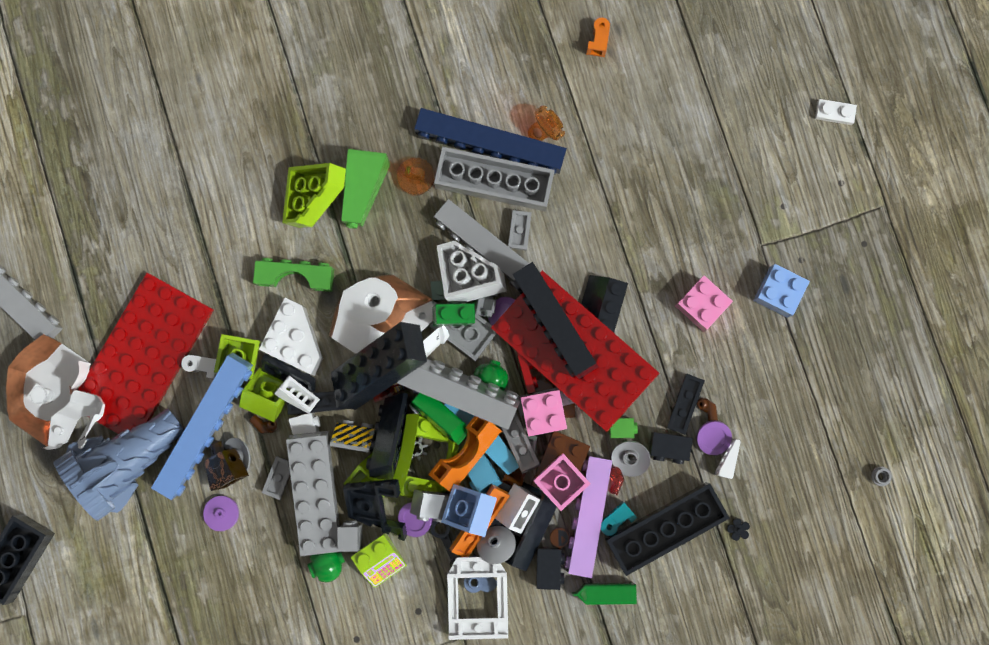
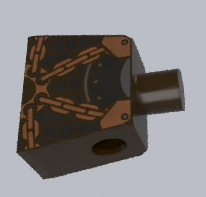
[204,441,249,491]

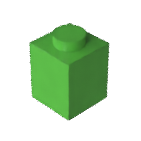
[609,418,638,438]

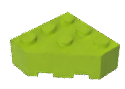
[282,163,346,228]

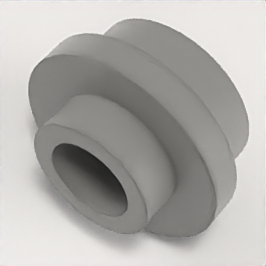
[871,467,892,486]

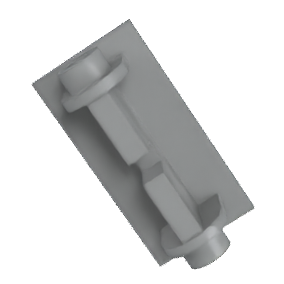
[475,294,497,318]

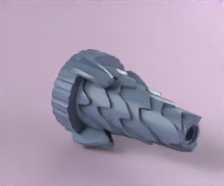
[53,408,184,521]

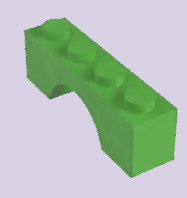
[253,258,334,292]

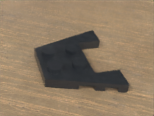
[343,479,407,541]

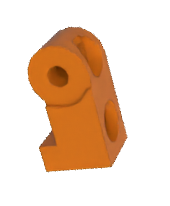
[586,18,610,57]

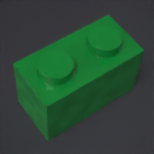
[432,304,475,326]

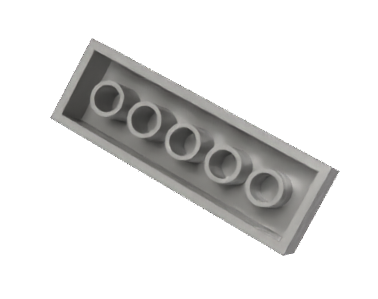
[434,147,555,212]
[397,356,521,429]
[286,431,340,556]

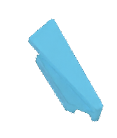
[444,404,519,475]

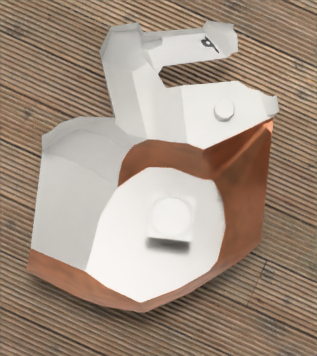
[329,275,450,357]
[6,334,105,450]

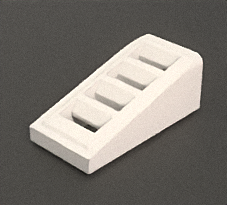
[275,376,320,414]
[714,440,740,479]

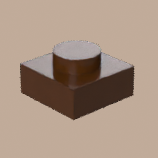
[502,468,526,487]

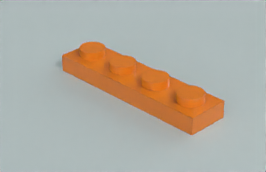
[450,484,510,557]

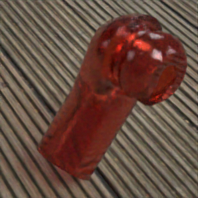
[609,467,624,495]

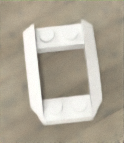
[447,557,508,640]

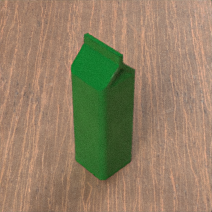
[411,393,467,445]
[572,583,637,605]

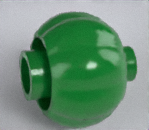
[473,360,508,391]
[307,552,345,583]

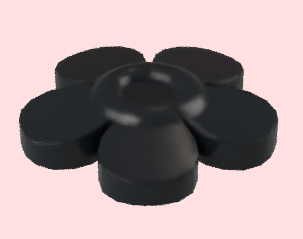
[727,518,750,541]

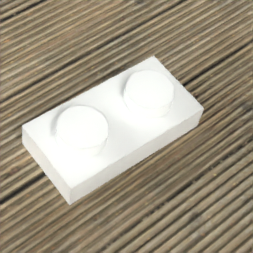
[815,99,857,125]

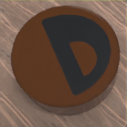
[550,528,570,548]

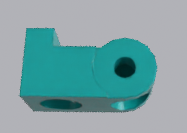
[601,502,637,536]

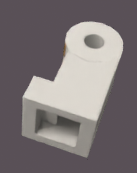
[182,355,217,379]

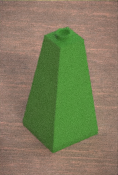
[342,149,390,229]

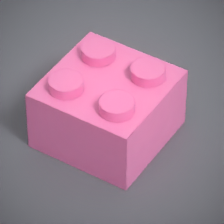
[675,276,733,332]
[521,389,567,437]
[533,453,591,511]

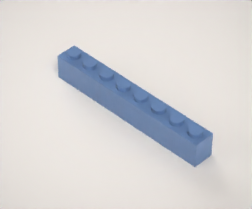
[151,353,253,500]

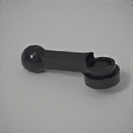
[430,521,461,568]

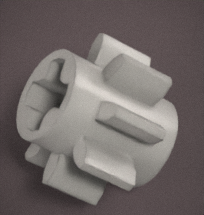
[412,438,428,461]

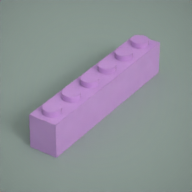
[565,456,612,578]

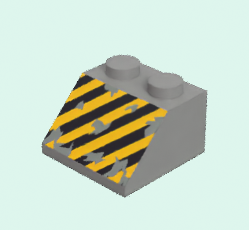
[330,420,376,452]

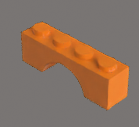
[428,416,501,492]

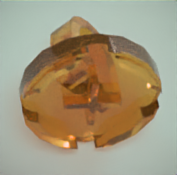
[528,106,565,141]
[397,158,435,196]

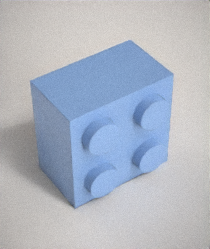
[753,264,810,318]
[441,484,497,537]

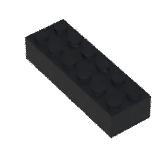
[512,262,599,379]
[331,322,427,410]
[605,482,730,576]

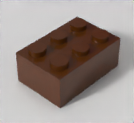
[531,431,590,489]

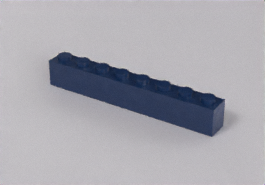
[414,108,567,175]

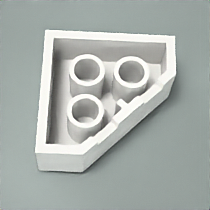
[437,241,507,304]
[259,298,323,376]

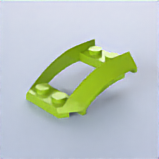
[393,414,459,498]

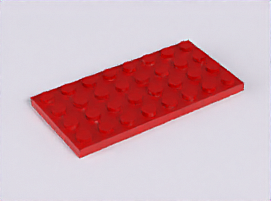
[491,270,660,432]
[77,273,214,434]

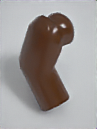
[697,398,718,421]
[249,415,277,434]

